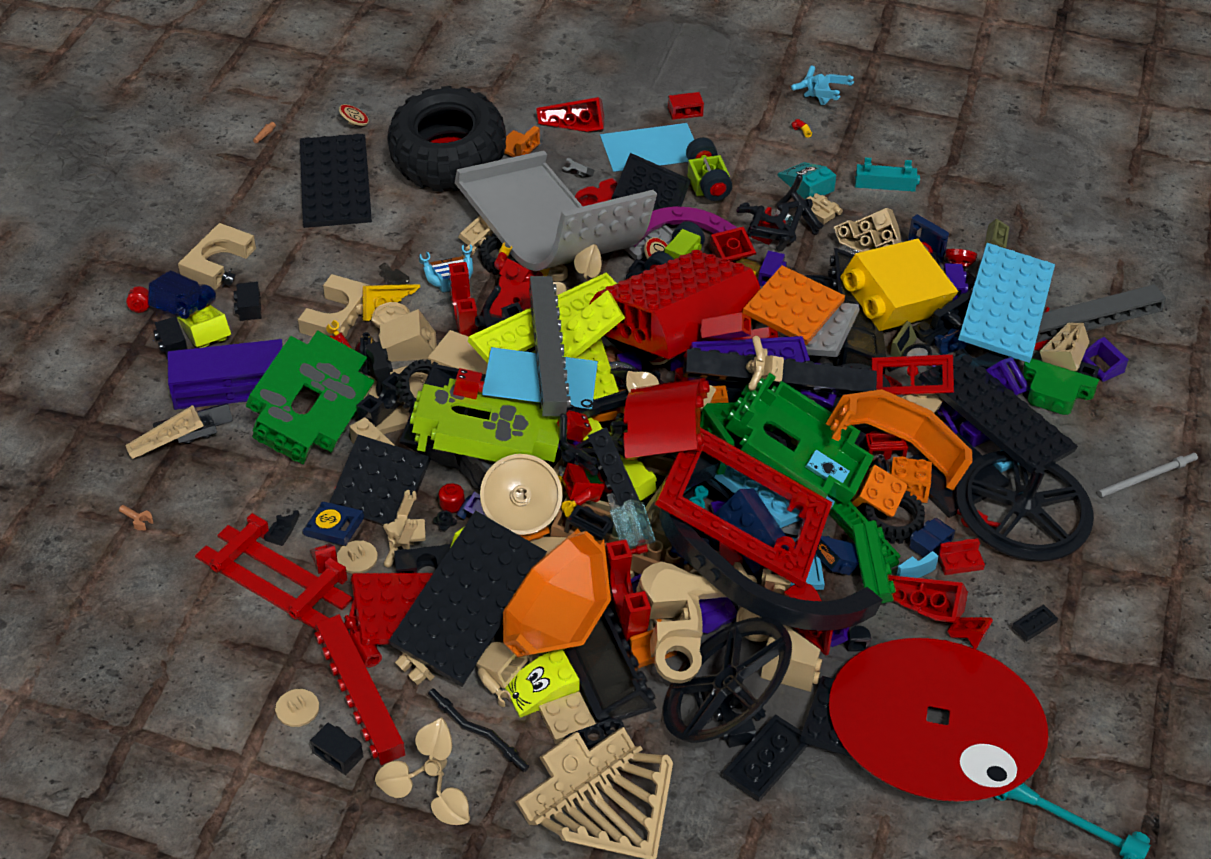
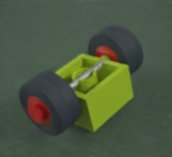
[686,137,732,201]
[644,221,705,270]

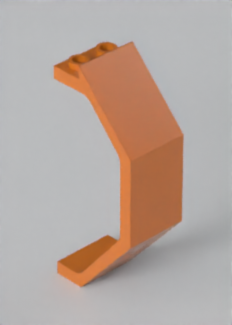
[826,389,972,490]

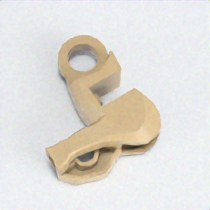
[636,562,743,683]

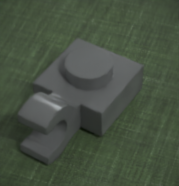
[563,158,595,177]

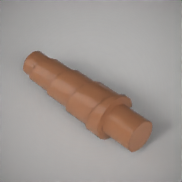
[253,122,276,143]

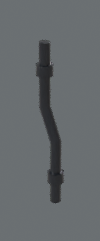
[428,688,529,772]

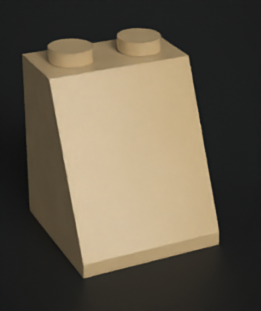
[379,309,437,362]
[761,625,823,692]

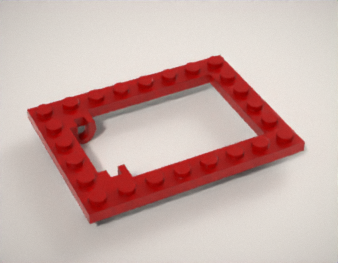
[654,427,832,588]

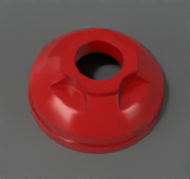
[945,249,978,268]

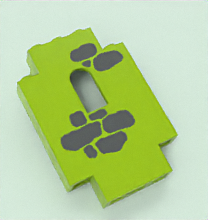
[410,378,560,462]

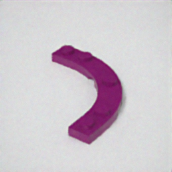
[634,206,737,247]

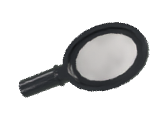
[887,343,932,372]

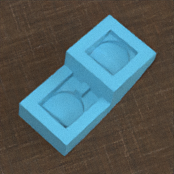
[896,551,939,578]

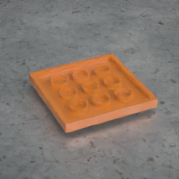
[743,265,845,345]

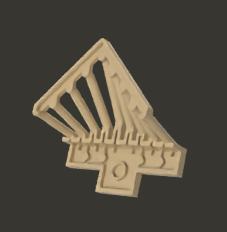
[515,727,673,859]

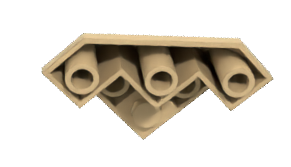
[834,208,902,252]

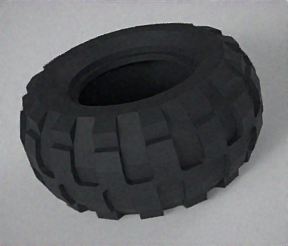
[387,86,506,192]

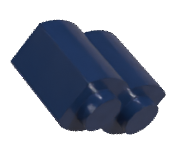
[909,518,955,558]

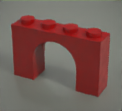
[448,262,478,337]
[700,312,778,341]
[605,539,651,641]

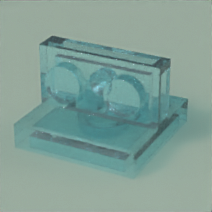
[610,499,656,548]

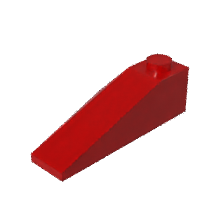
[536,97,604,132]
[889,575,968,623]

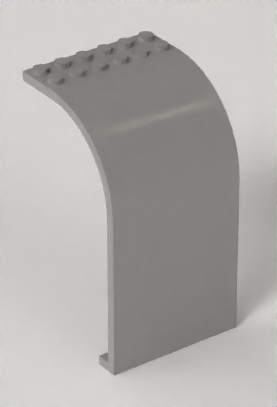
[455,151,657,271]

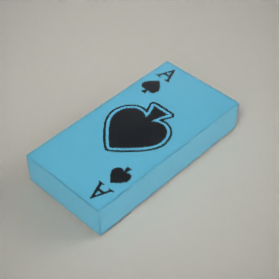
[805,450,850,483]

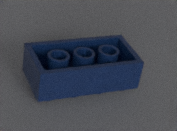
[715,488,789,579]

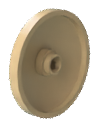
[480,454,562,536]

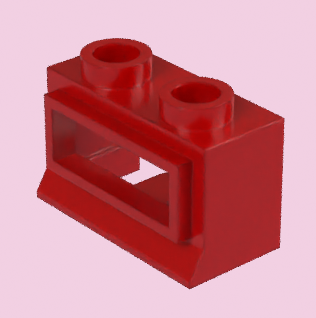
[864,431,908,460]

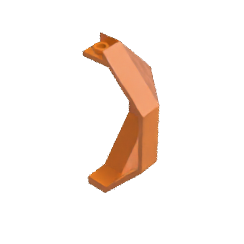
[503,529,611,657]

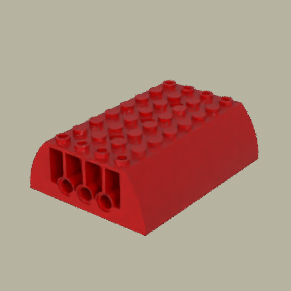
[589,250,761,359]

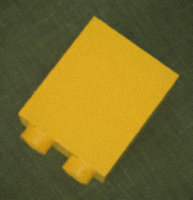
[840,239,959,331]

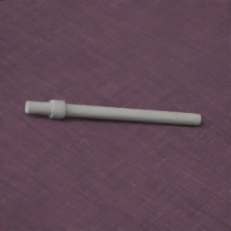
[1097,453,1198,498]

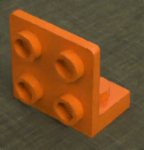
[504,126,540,157]
[891,456,932,503]
[851,465,908,517]

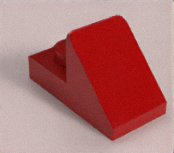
[948,617,993,649]

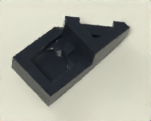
[264,510,300,546]

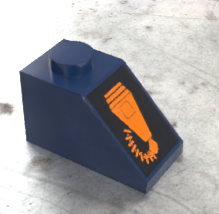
[815,536,859,575]

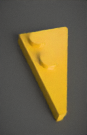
[363,284,420,321]

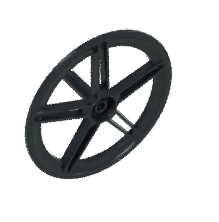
[956,451,1094,561]
[663,617,792,743]

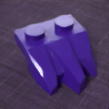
[699,597,738,634]

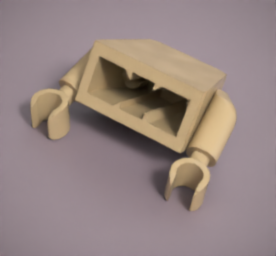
[476,642,540,707]

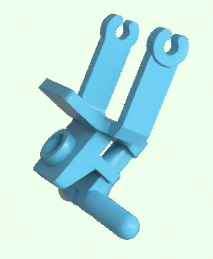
[791,65,854,105]

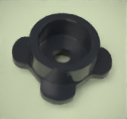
[221,268,236,288]
[433,510,457,531]

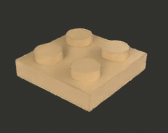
[539,691,596,744]

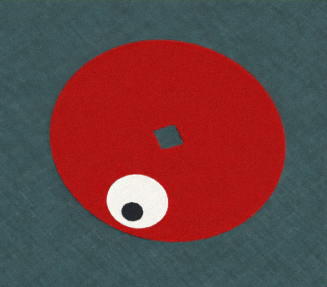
[829,638,1048,802]

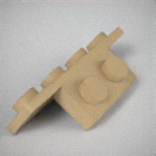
[458,216,494,258]

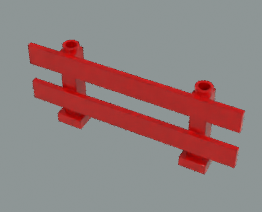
[195,513,353,630]

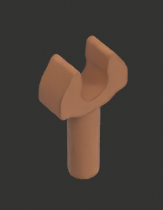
[119,505,154,530]

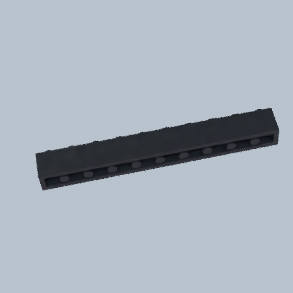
[683,348,877,395]

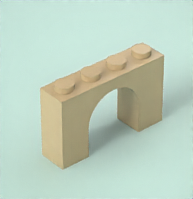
[178,223,256,290]
[298,274,368,337]

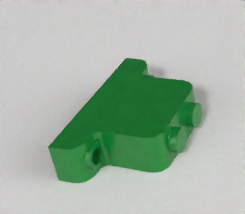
[1022,358,1099,415]

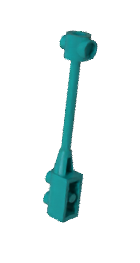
[995,783,1151,859]

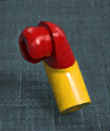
[791,119,812,138]

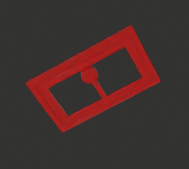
[872,354,954,395]

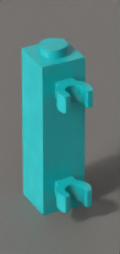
[855,157,920,192]

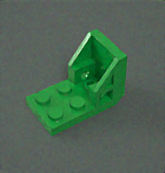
[700,402,736,475]

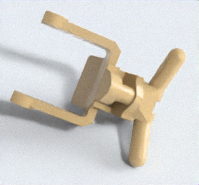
[746,336,784,391]
[383,490,426,568]

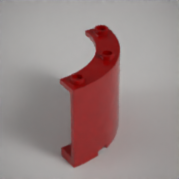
[624,378,710,460]

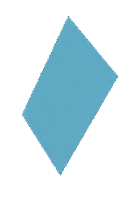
[600,123,694,172]
[482,347,598,409]

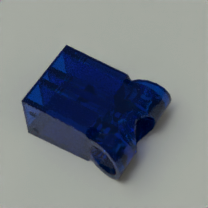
[148,270,216,319]

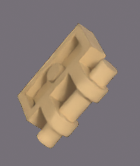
[806,193,843,225]

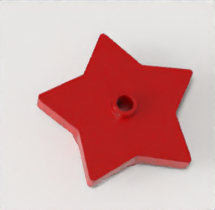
[490,276,531,318]

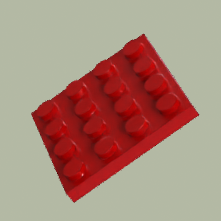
[351,573,433,645]

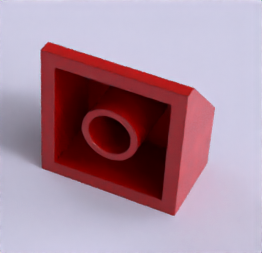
[709,227,756,261]

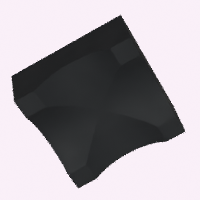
[365,342,393,397]

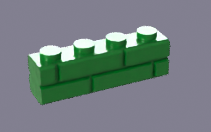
[852,520,896,603]

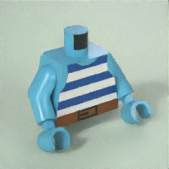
[419,244,473,292]

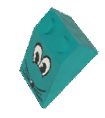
[778,162,836,199]

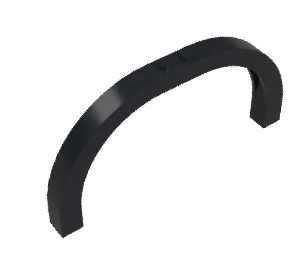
[659,452,883,631]

